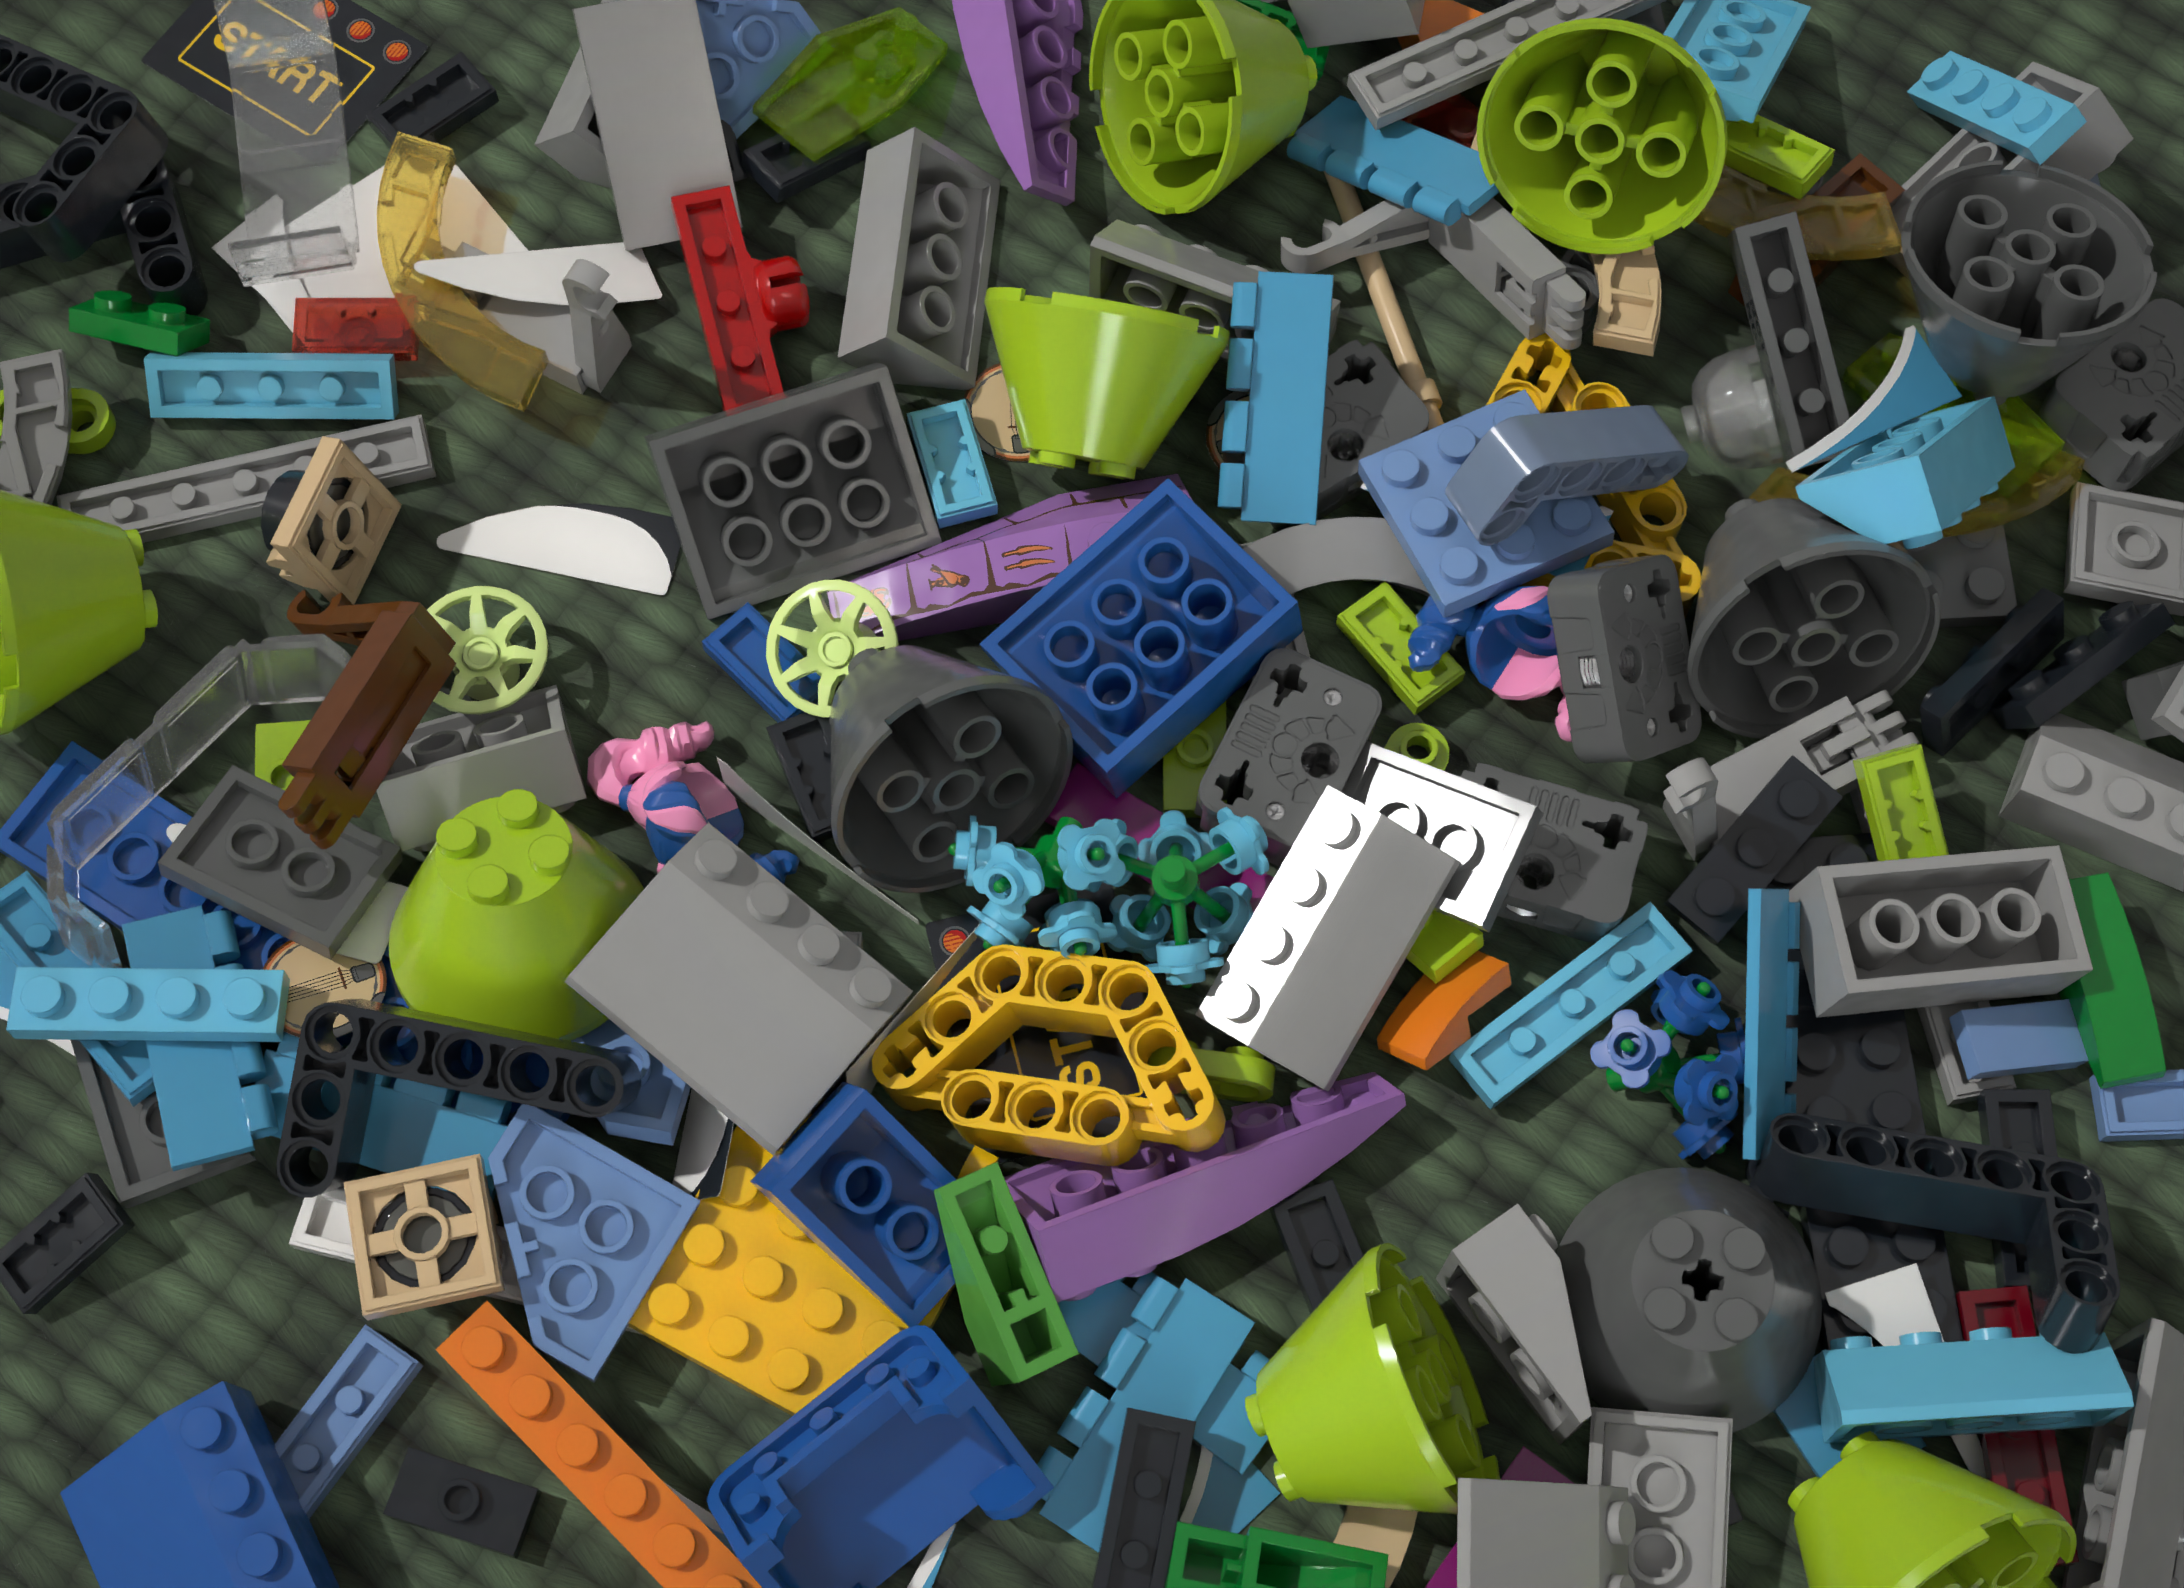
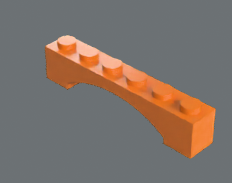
[435,1301,762,1588]

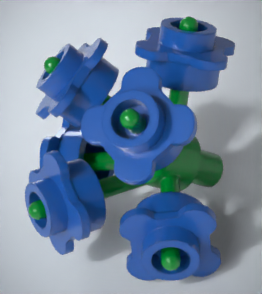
[1590,970,1745,1160]

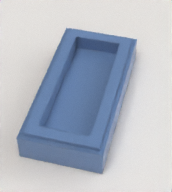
[1949,999,2089,1080]
[2089,1069,2184,1142]

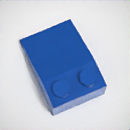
[750,1082,956,1327]

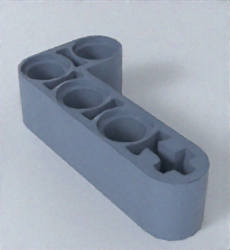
[1445,405,1689,546]

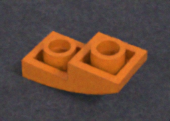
[1377,951,1512,1071]

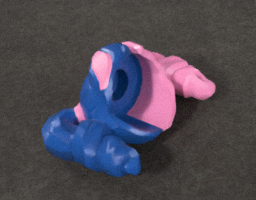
[1408,586,1591,742]
[587,721,800,884]

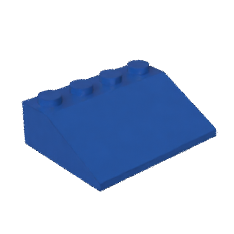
[980,478,1303,799]
[60,1381,340,1588]

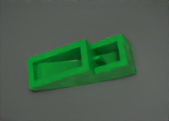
[2058,872,2167,1089]
[1165,1521,1389,1588]

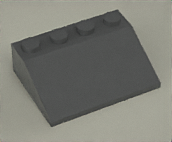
[644,362,942,620]

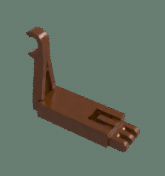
[278,589,457,849]

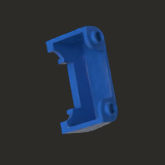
[707,1325,1054,1588]

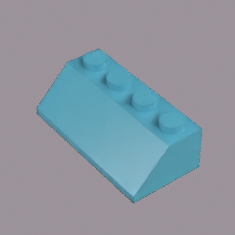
[1795,396,2015,549]
[1813,1327,2134,1444]

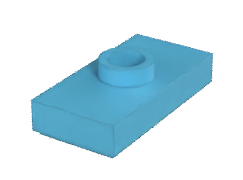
[907,399,998,529]

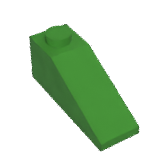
[934,1162,1079,1386]

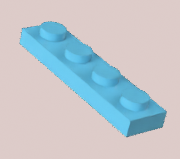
[1907,51,2087,165]
[144,352,399,420]
[1449,902,1693,1110]
[6,967,290,1042]

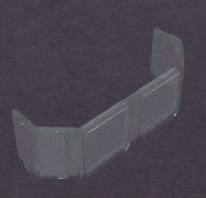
[213,0,360,287]
[47,634,351,968]

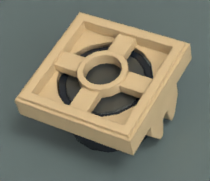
[261,436,402,605]
[343,1154,505,1321]

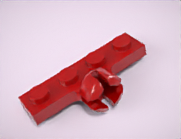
[671,185,810,411]

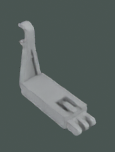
[1281,198,1586,350]
[396,241,632,395]
[1663,690,1920,862]

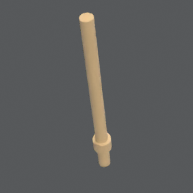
[1324,171,1444,431]

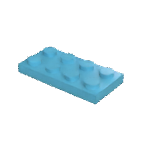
[1663,0,1811,123]

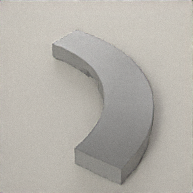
[0,349,72,505]
[1242,517,1430,597]

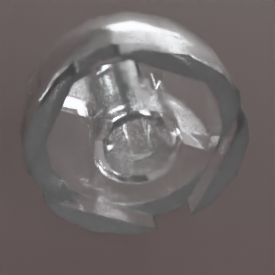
[1681,344,1784,470]

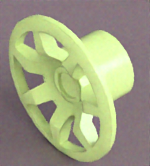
[766,579,898,718]
[427,586,548,715]

